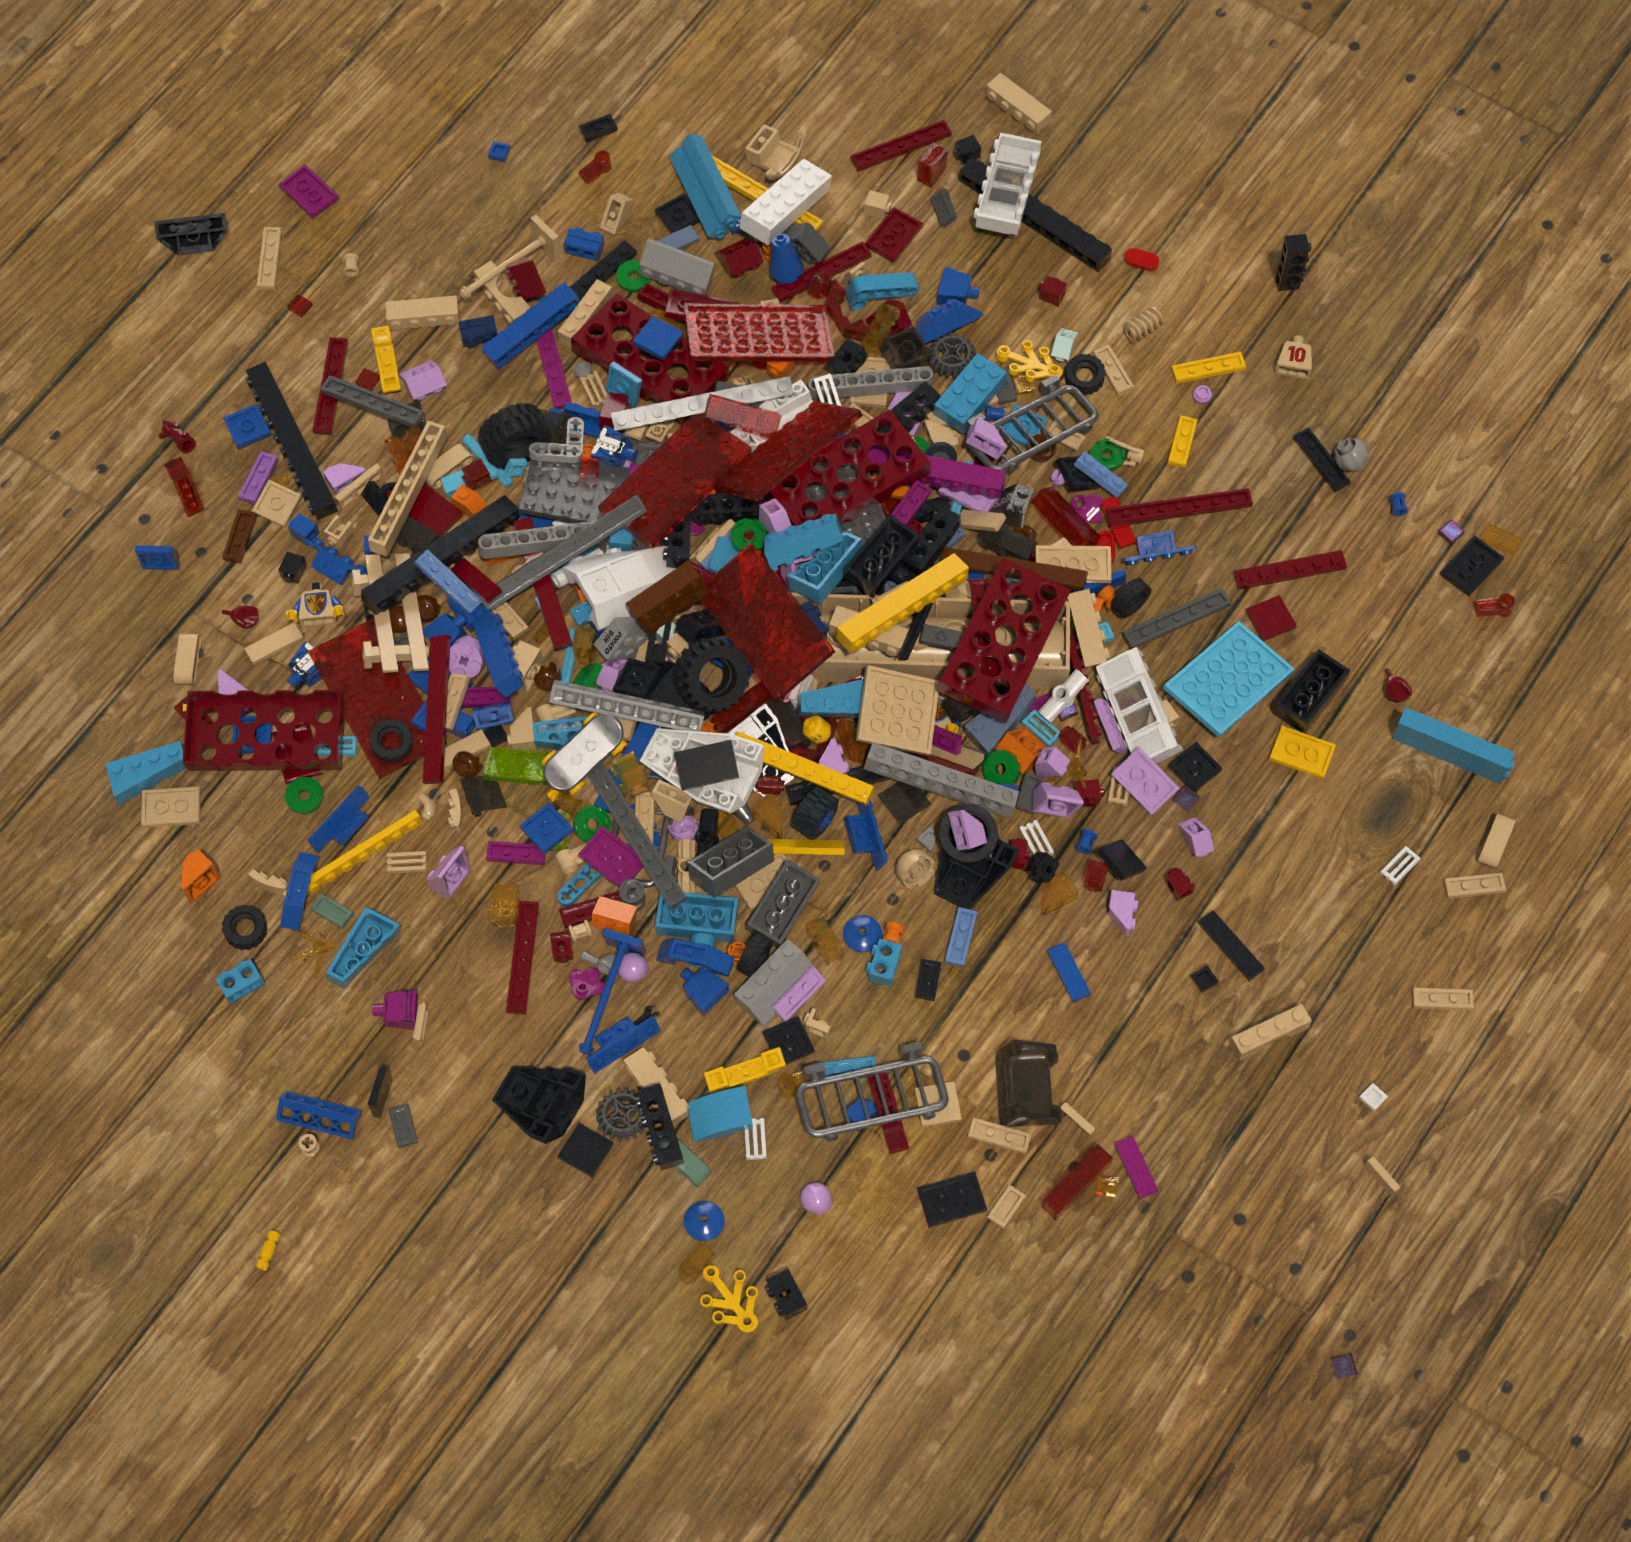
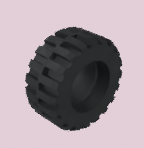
[478,403,552,469]
[673,637,750,713]

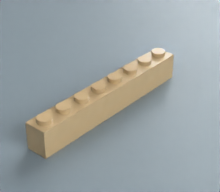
[368,421,447,557]

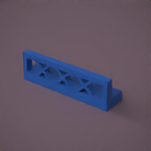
[276,1091,362,1139]

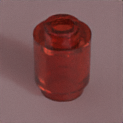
[1058,726,1087,753]
[757,775,785,795]

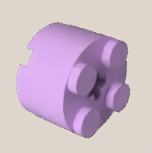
[449,636,486,678]

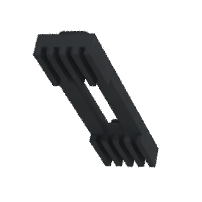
[645,621,672,664]

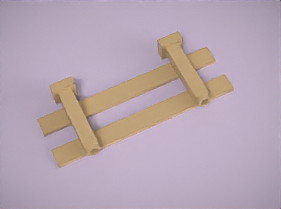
[351,553,429,673]

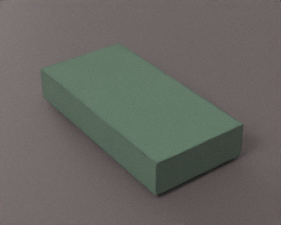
[310,893,354,930]

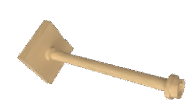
[459,215,560,299]

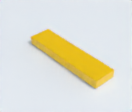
[1171,352,1246,384]
[767,839,845,855]

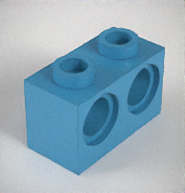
[866,938,902,987]
[216,959,265,1004]

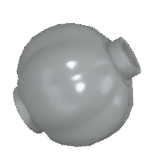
[1334,438,1369,471]

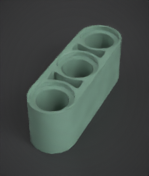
[659,1140,712,1187]

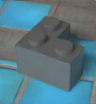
[782,222,830,264]

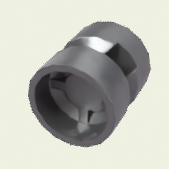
[619,879,646,912]

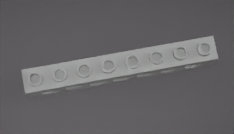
[549,680,705,732]
[864,743,1019,818]

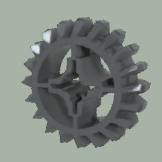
[928,332,976,379]
[596,1088,650,1142]

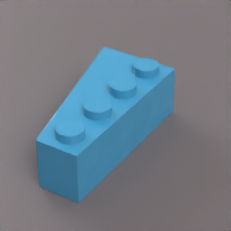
[764,513,844,572]
[787,531,862,604]
[797,679,864,718]
[533,716,613,757]
[105,741,186,806]
[326,907,401,988]

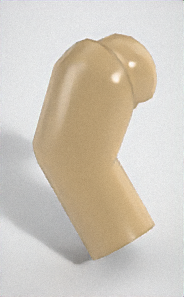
[417,793,436,820]

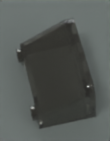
[995,1040,1063,1127]

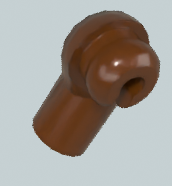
[1013,524,1037,542]

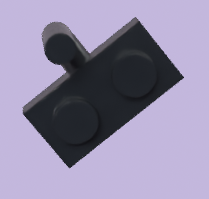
[361,481,397,517]

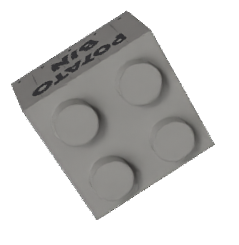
[594,617,648,660]

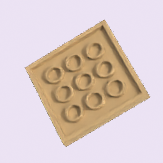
[856,665,940,756]

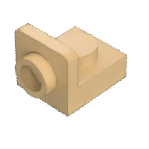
[803,1008,831,1040]

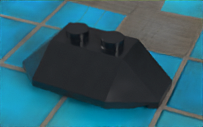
[154,213,228,255]

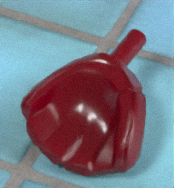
[222,605,259,628]
[1385,668,1412,702]

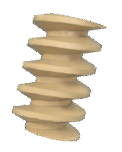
[1124,307,1164,344]

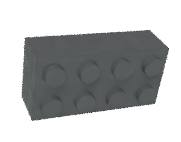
[688,826,774,898]
[745,859,821,949]

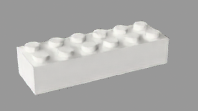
[740,159,832,245]

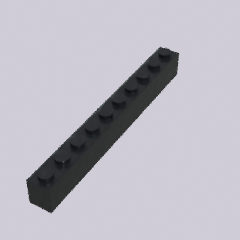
[959,157,1112,272]
[245,362,338,520]
[361,495,519,615]

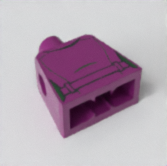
[372,988,418,1030]

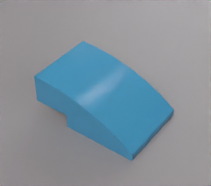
[687,1086,753,1142]

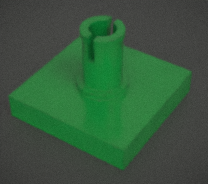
[572,662,604,690]

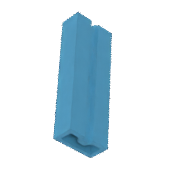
[669,133,741,240]
[1392,707,1515,784]

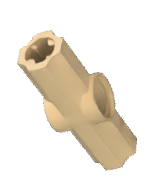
[677,839,695,893]

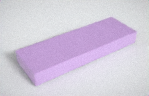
[1094,698,1128,754]
[771,966,826,1022]

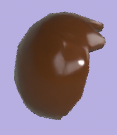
[1028,433,1057,461]
[417,595,440,622]
[389,605,407,634]
[533,662,562,691]
[452,751,483,779]

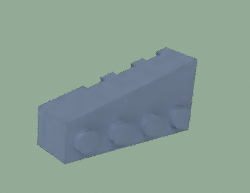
[964,683,1036,756]

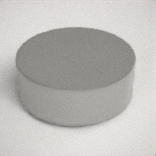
[573,361,592,377]

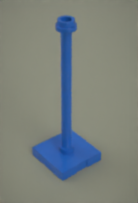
[579,928,646,1055]

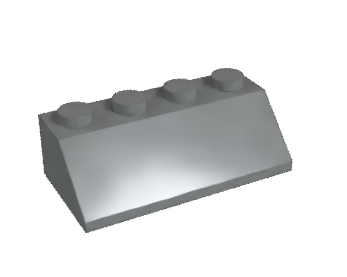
[639,238,715,296]
[734,939,813,1027]

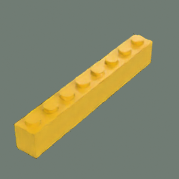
[836,553,969,653]

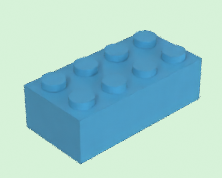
[934,353,1007,434]
[655,892,739,943]

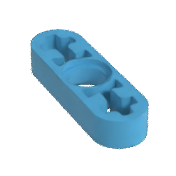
[557,864,602,907]

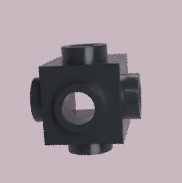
[1025,852,1060,883]

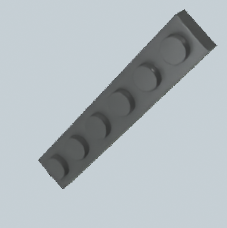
[320,375,424,429]
[1123,588,1231,649]

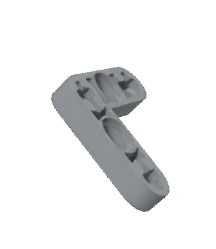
[529,417,584,463]

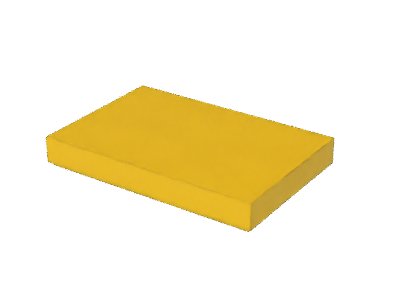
[1269,725,1336,780]

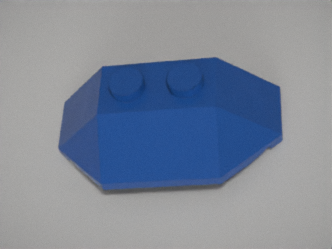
[914,299,984,345]

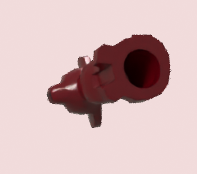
[158,420,196,453]

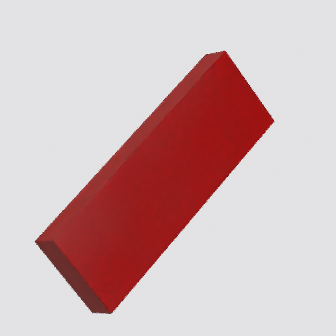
[1100,496,1136,549]

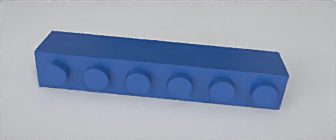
[481,282,580,370]
[472,609,524,698]

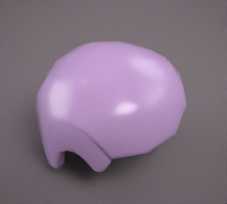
[668,816,699,841]
[618,952,649,982]
[800,1182,833,1215]

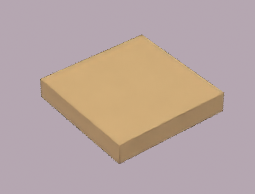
[252,480,302,528]
[915,1081,962,1128]

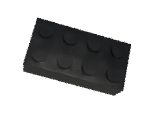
[843,514,920,598]
[1273,649,1350,733]

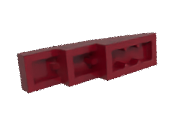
[867,1072,909,1154]

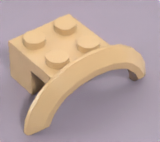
[745,124,806,181]

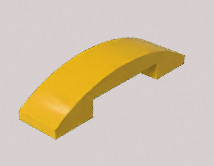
[371,325,401,394]
[704,1047,786,1092]

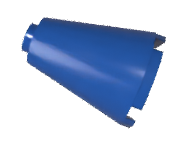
[769,234,804,284]

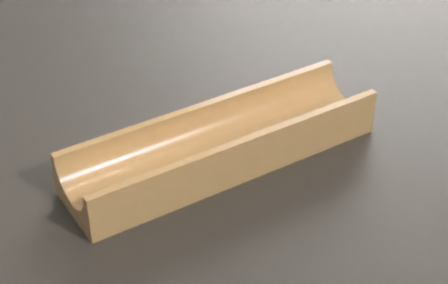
[764,592,1070,689]

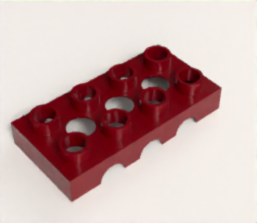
[571,293,729,426]
[765,409,931,526]
[936,557,1071,724]
[182,690,344,771]

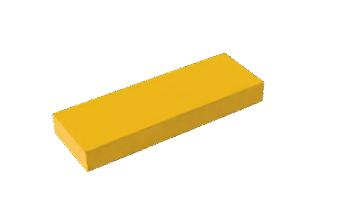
[1168,415,1198,468]

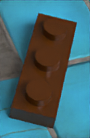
[222,509,257,563]

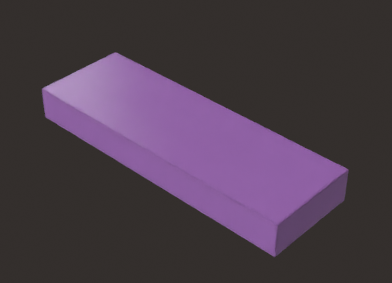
[238,451,279,504]

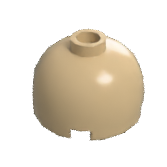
[896,849,936,889]

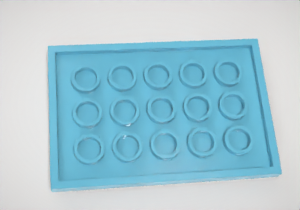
[1163,621,1295,738]

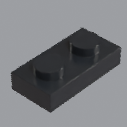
[579,114,618,142]
[915,959,942,1001]

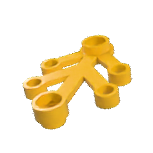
[996,340,1063,382]
[700,1265,758,1333]

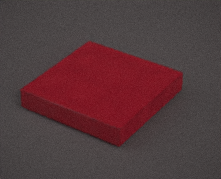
[1245,595,1297,642]

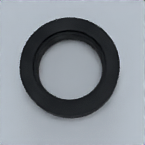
[939,804,998,864]

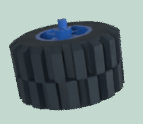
[792,787,839,840]

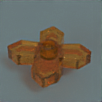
[384,426,422,473]
[836,718,869,763]

